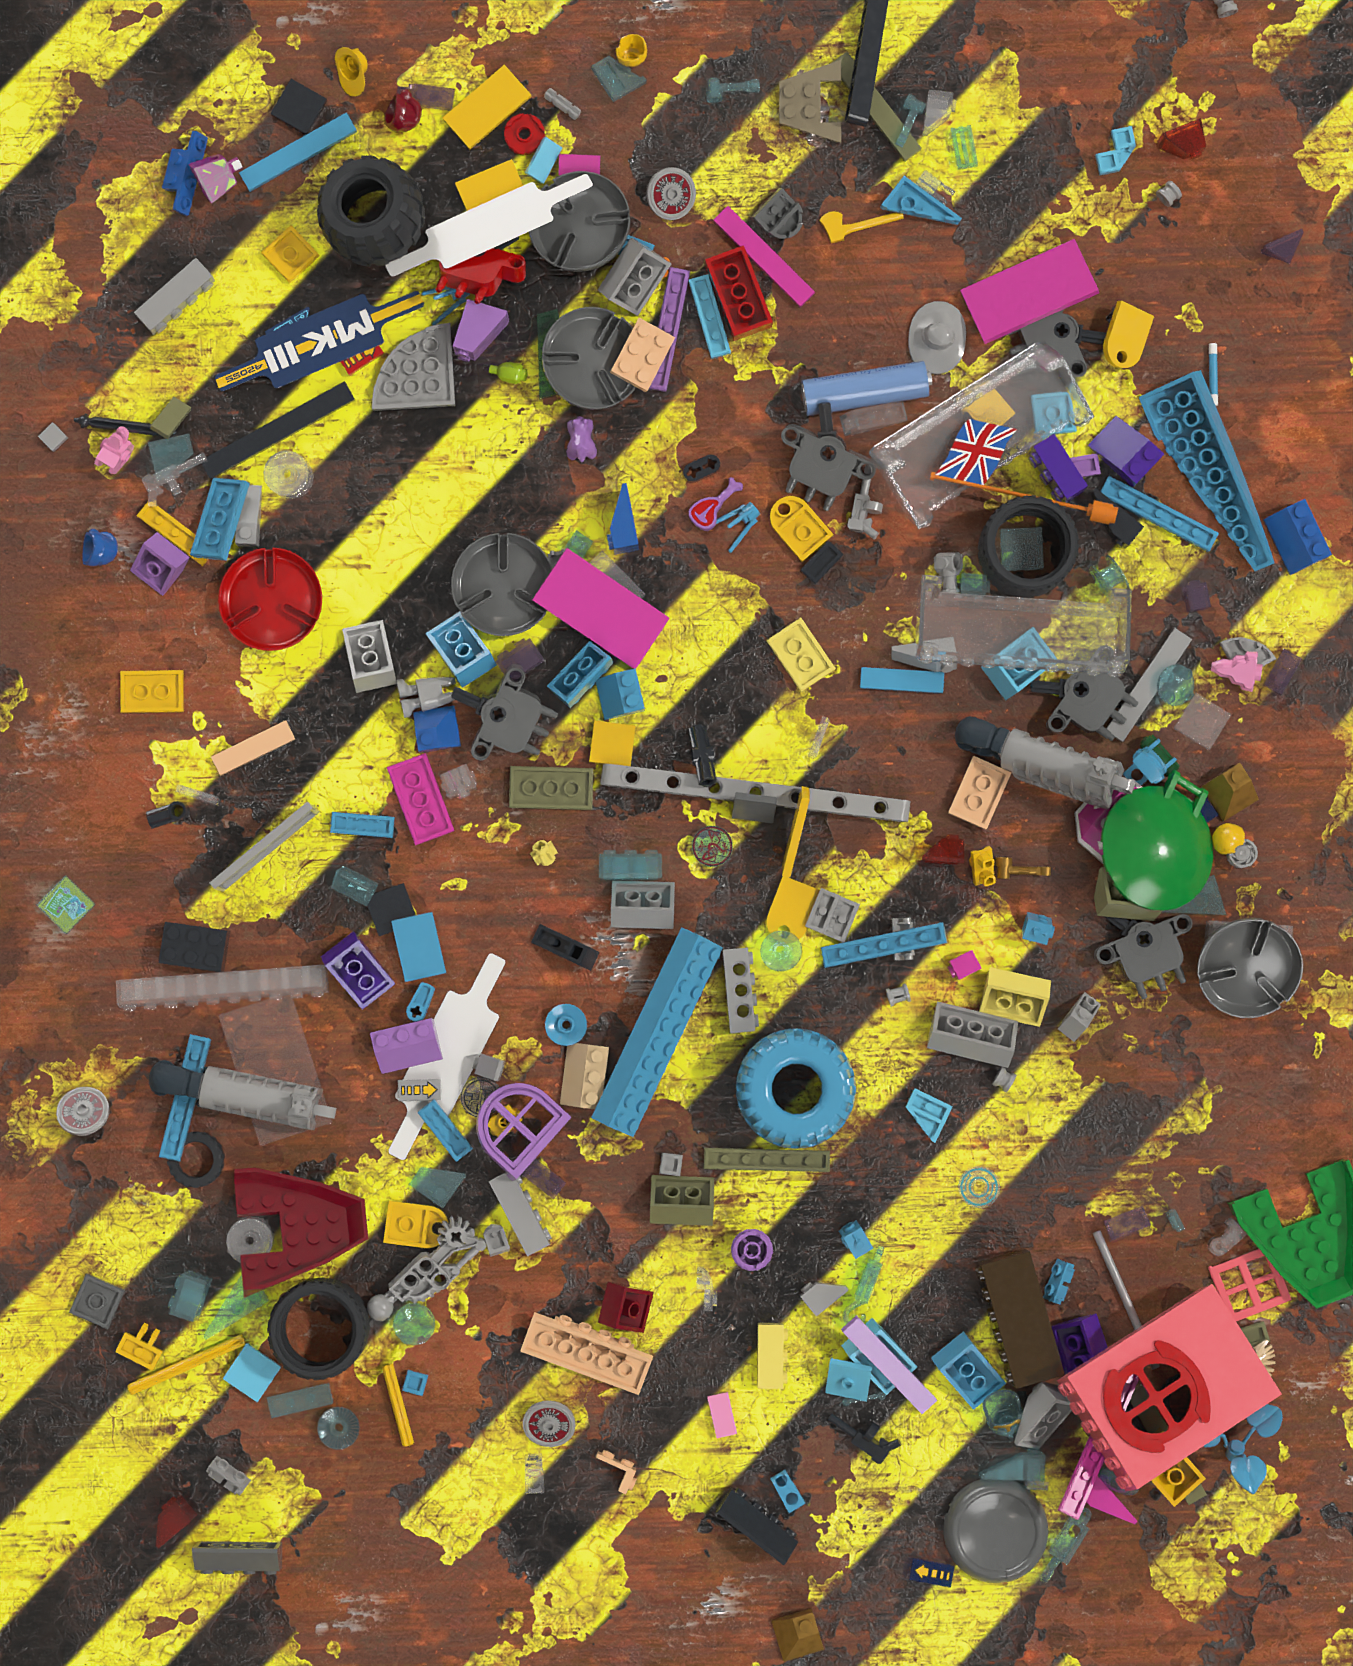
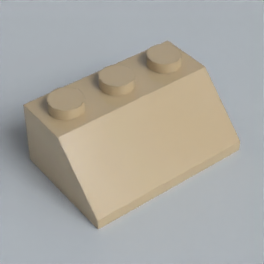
[560,1043,609,1109]

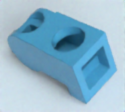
[771,1470,806,1513]

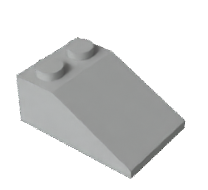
[342,620,397,693]
[1014,1382,1072,1449]

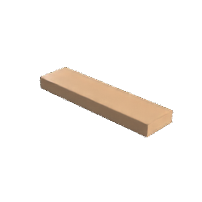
[211,720,296,776]

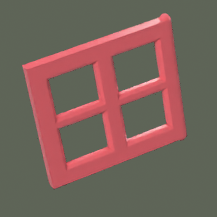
[1208,1249,1292,1321]

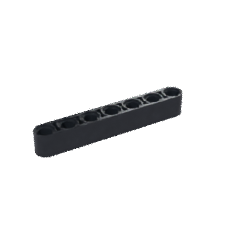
[845,0,889,127]

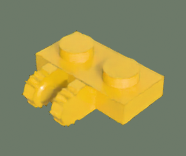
[115,1323,163,1371]

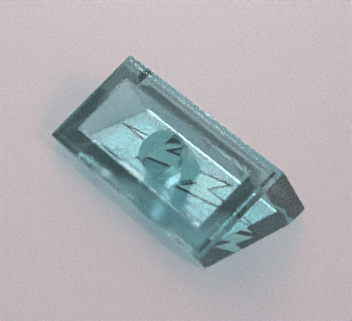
[331,866,378,906]

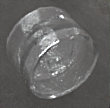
[263,450,314,499]
[226,1216,275,1263]

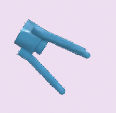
[422,286,470,326]
[716,502,760,553]

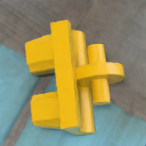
[969,846,996,886]

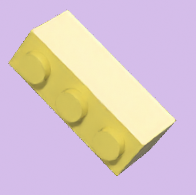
[757,1323,788,1389]

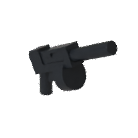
[827,1413,902,1464]

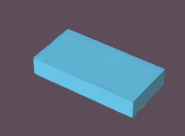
[525,137,562,184]

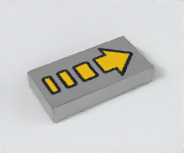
[398,1079,441,1101]

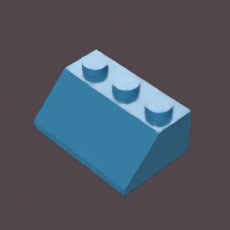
[547,641,613,708]

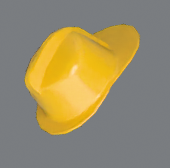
[335,47,368,97]

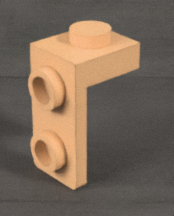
[596,1450,637,1494]

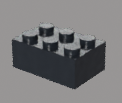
[158,922,230,973]

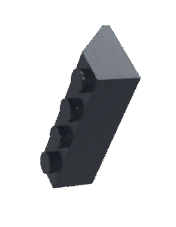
[716,1486,799,1566]

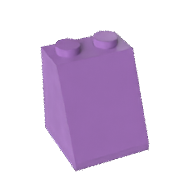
[453,299,509,362]

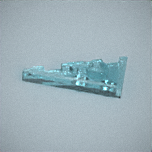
[204,1274,270,1340]

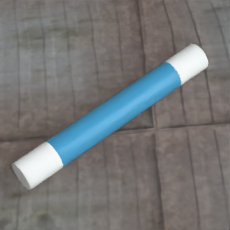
[1209,343,1218,406]

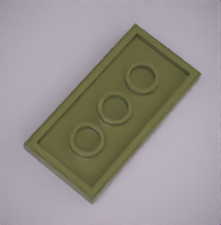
[509,766,594,810]

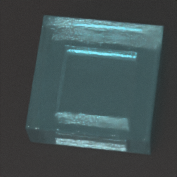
[1166,1209,1185,1232]

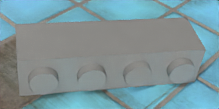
[134,258,215,335]
[489,1172,552,1257]

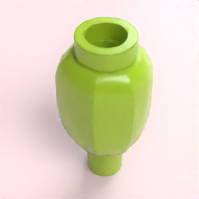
[489,362,528,384]

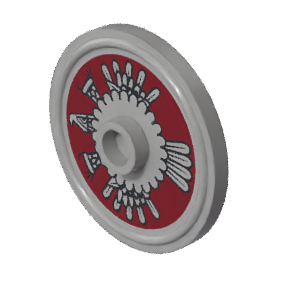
[647,167,696,220]
[56,1087,110,1136]
[523,1401,576,1447]

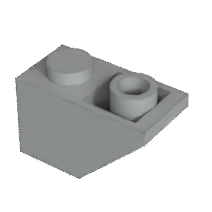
[1058,992,1101,1042]

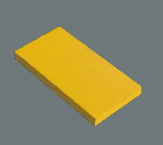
[443,65,532,150]
[782,786,810,878]

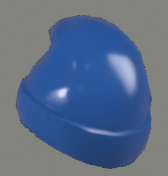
[82,529,118,566]

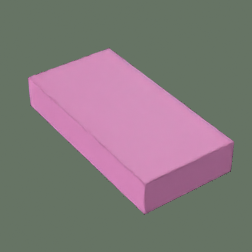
[707,1392,737,1438]

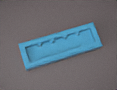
[330,812,395,838]
[418,1099,473,1162]

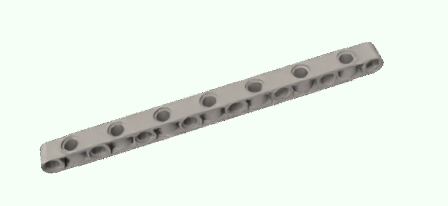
[600,764,911,822]

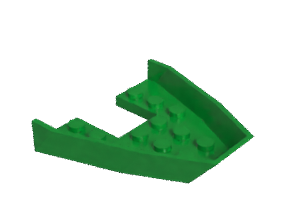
[1227,1159,1353,1308]

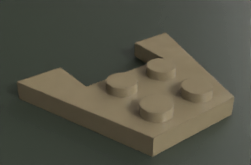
[779,60,841,144]

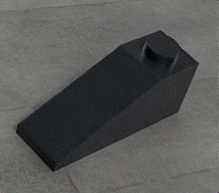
[1090,488,1144,549]
[531,924,600,971]

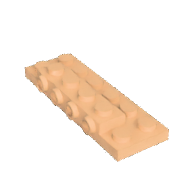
[521,1312,653,1395]

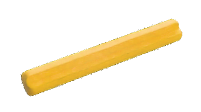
[382,1364,414,1447]

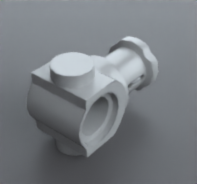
[934,552,963,594]

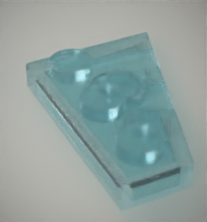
[1161,875,1226,915]

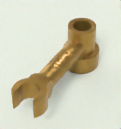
[995,857,1051,879]

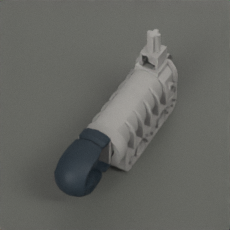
[955,716,1135,809]
[149,1060,337,1130]

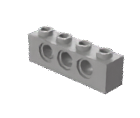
[722,948,759,1033]

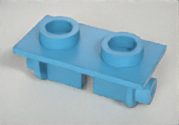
[1043,1258,1075,1304]

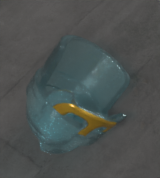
[982,1390,1023,1439]

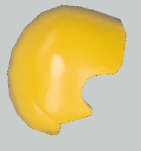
[616,34,647,67]
[1212,823,1245,855]

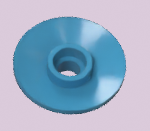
[545,1004,587,1046]

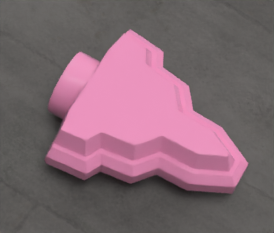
[1211,651,1263,692]

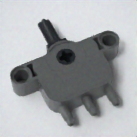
[451,664,558,761]

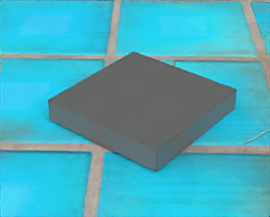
[732,792,777,823]
[69,1273,125,1329]

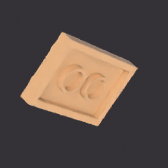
[610,318,675,392]
[948,756,1012,830]

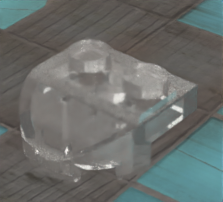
[696,1266,717,1311]

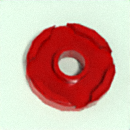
[504,113,545,155]

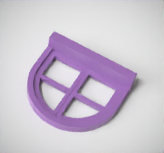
[476,1083,571,1181]

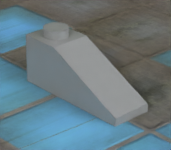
[235,485,262,548]
[891,638,957,673]

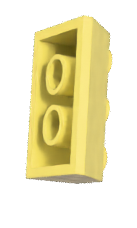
[979,967,1051,1027]

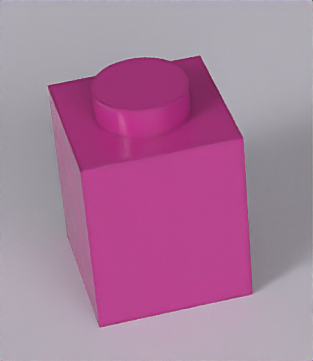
[947,950,981,980]

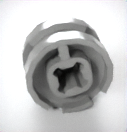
[1226,839,1258,868]

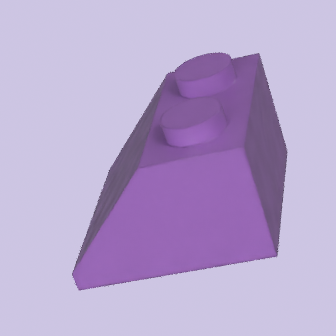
[130,532,190,596]

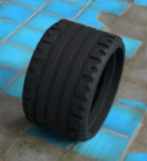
[978,495,1079,598]
[267,1277,370,1380]

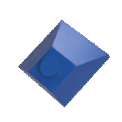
[413,705,461,753]

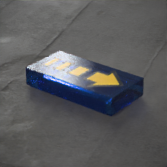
[909,1558,955,1588]

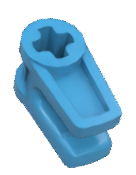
[406,982,435,1022]

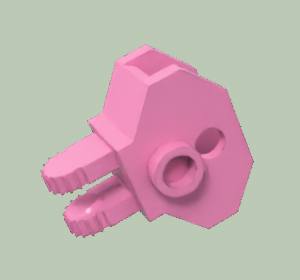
[94,426,134,474]

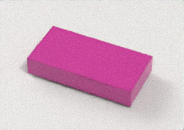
[559,154,601,175]

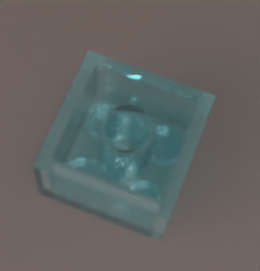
[168,1270,213,1322]

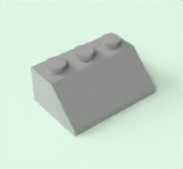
[598,238,671,316]
[611,881,675,929]

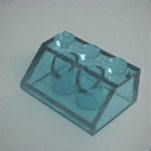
[599,850,662,880]

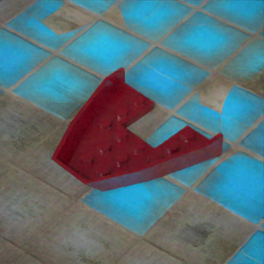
[234,1167,369,1298]

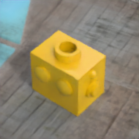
[488,1104,523,1138]

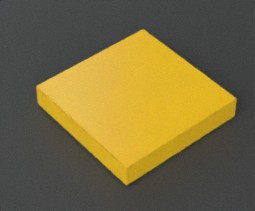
[261,225,320,284]
[589,720,636,767]

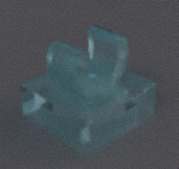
[565,530,593,558]

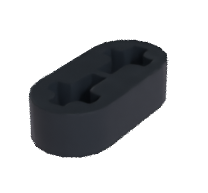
[683,454,720,483]

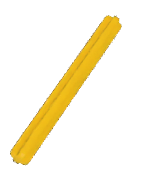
[127,1334,246,1395]

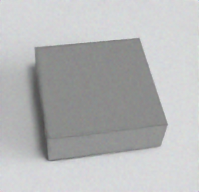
[38,422,68,452]
[659,1152,683,1176]

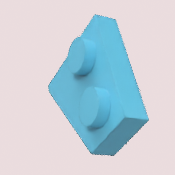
[905,1088,953,1143]

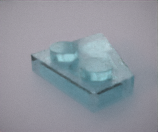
[591,56,647,102]
[148,434,194,482]

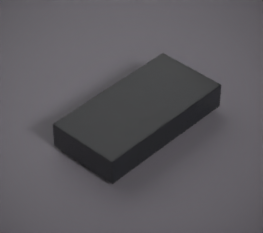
[800,540,844,585]

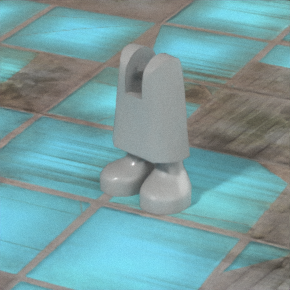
[396,677,456,718]

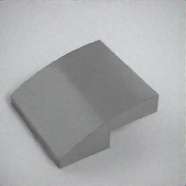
[805,888,860,943]

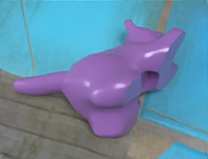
[566,416,597,462]

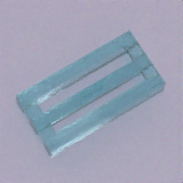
[950,125,978,170]

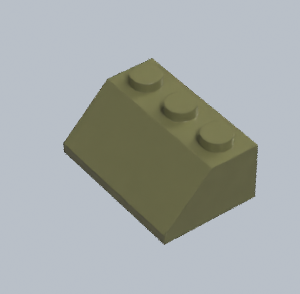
[1094,867,1163,921]
[650,1175,714,1226]

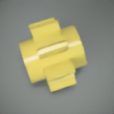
[530,840,558,866]

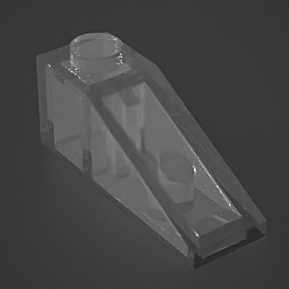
[839,401,908,436]

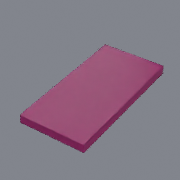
[960,239,1099,344]
[532,548,670,669]

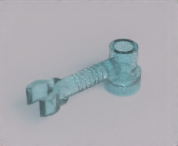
[706,78,760,103]
[895,93,926,148]

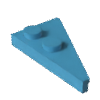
[880,176,962,225]

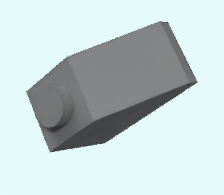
[472,1053,506,1081]
[800,1282,849,1316]

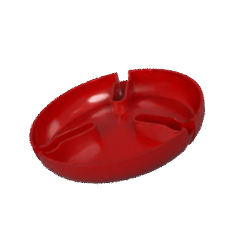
[218,548,323,651]

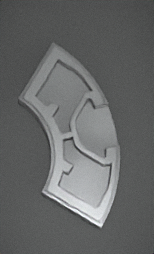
[1219,637,1276,667]

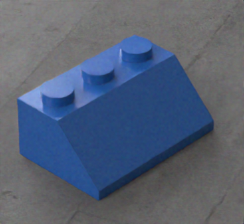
[1263,499,1332,575]

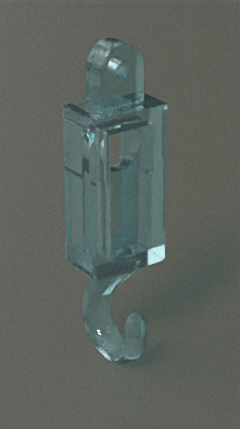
[842,1245,884,1325]
[1040,1507,1091,1584]

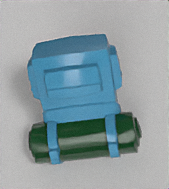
[1123,734,1180,785]

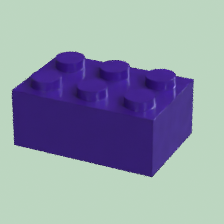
[1028,434,1088,503]

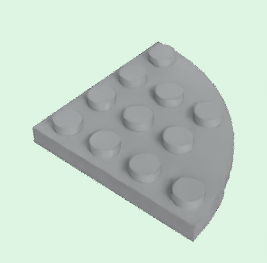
[372,323,455,411]

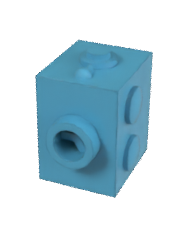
[1022,912,1055,945]
[839,1220,873,1259]

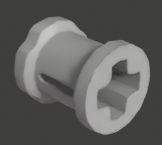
[886,983,911,1007]

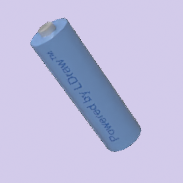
[801,361,932,416]

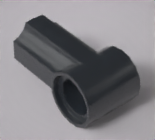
[146,801,190,829]

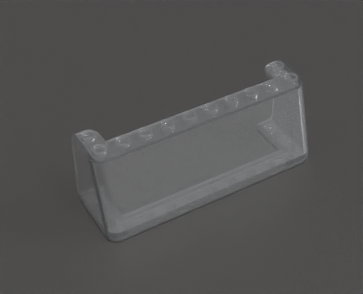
[869,342,1095,529]
[915,575,1132,677]

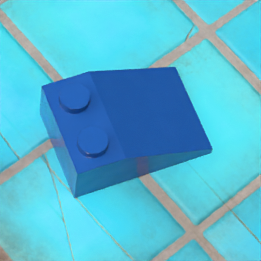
[607,483,639,555]

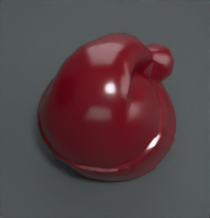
[384,89,422,132]

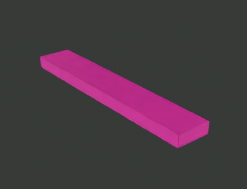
[713,206,815,308]

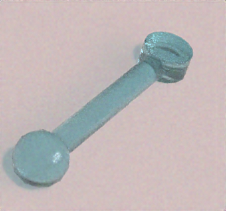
[842,1391,886,1406]

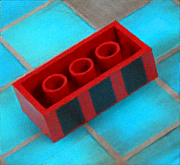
[705,245,773,341]

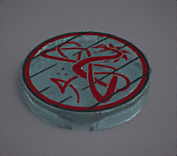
[692,826,733,867]

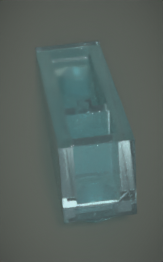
[979,1449,1045,1481]

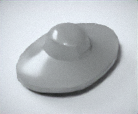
[908,301,966,375]

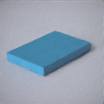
[391,912,446,982]

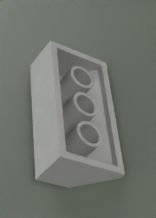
[927,1001,1018,1068]

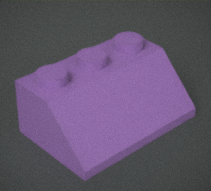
[370,1018,443,1074]

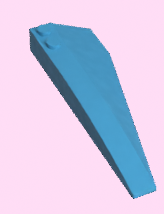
[1139,370,1275,571]

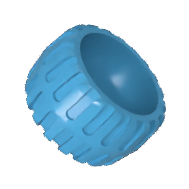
[736,1028,856,1149]

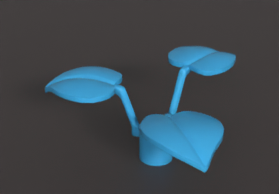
[1203,1404,1283,1494]

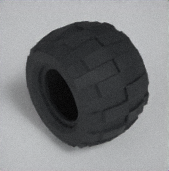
[317,155,425,267]

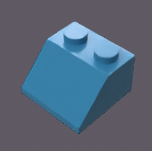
[596,668,645,720]

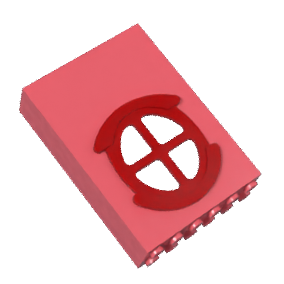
[1057,1284,1282,1492]

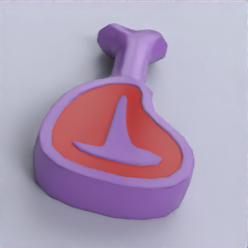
[689,477,743,531]

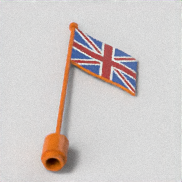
[930,419,1118,525]

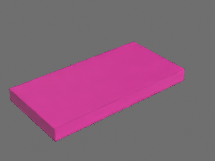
[387,753,455,845]

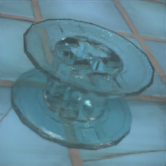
[1089,554,1130,601]

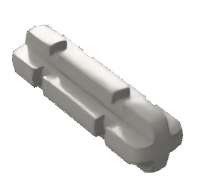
[544,88,581,120]

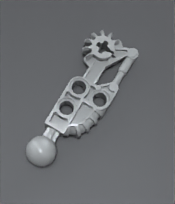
[367,1217,486,1321]

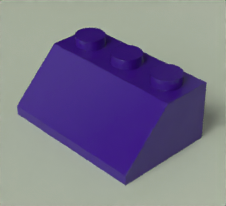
[1051,1314,1107,1375]

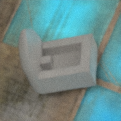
[483,1224,510,1257]

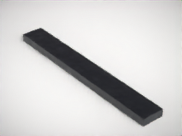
[200,381,355,480]

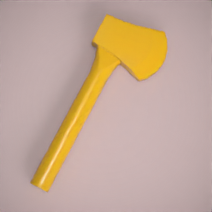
[820,212,904,244]

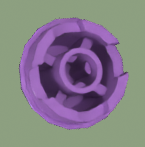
[731,1229,773,1271]

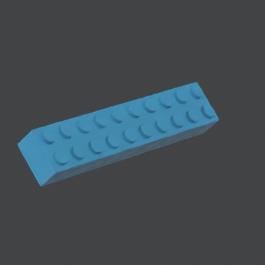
[591,927,723,1137]

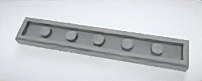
[1106,628,1192,742]

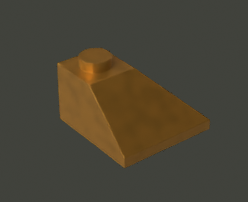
[1201,763,1259,822]
[771,1608,824,1662]

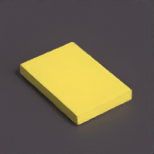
[767,618,836,692]

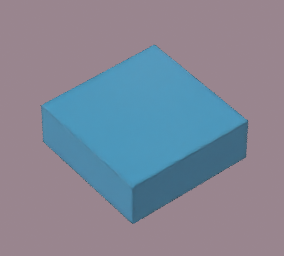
[402,1369,429,1396]

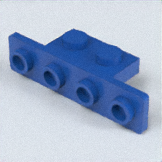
[162,131,208,216]

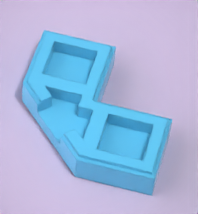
[1095,126,1136,176]

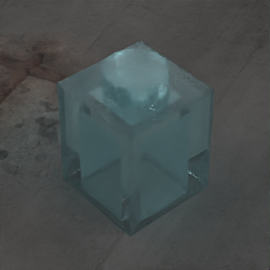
[959,573,990,598]

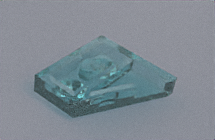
[409,1167,466,1208]

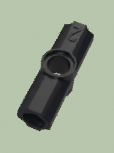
[688,724,717,787]

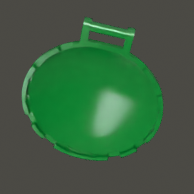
[1101,769,1213,911]

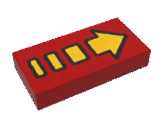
[340,345,384,376]

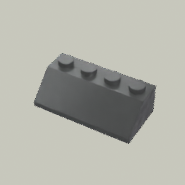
[192,1541,282,1575]

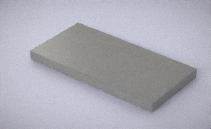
[209,801,319,892]

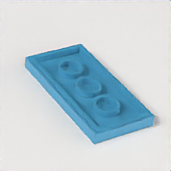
[190,478,250,561]

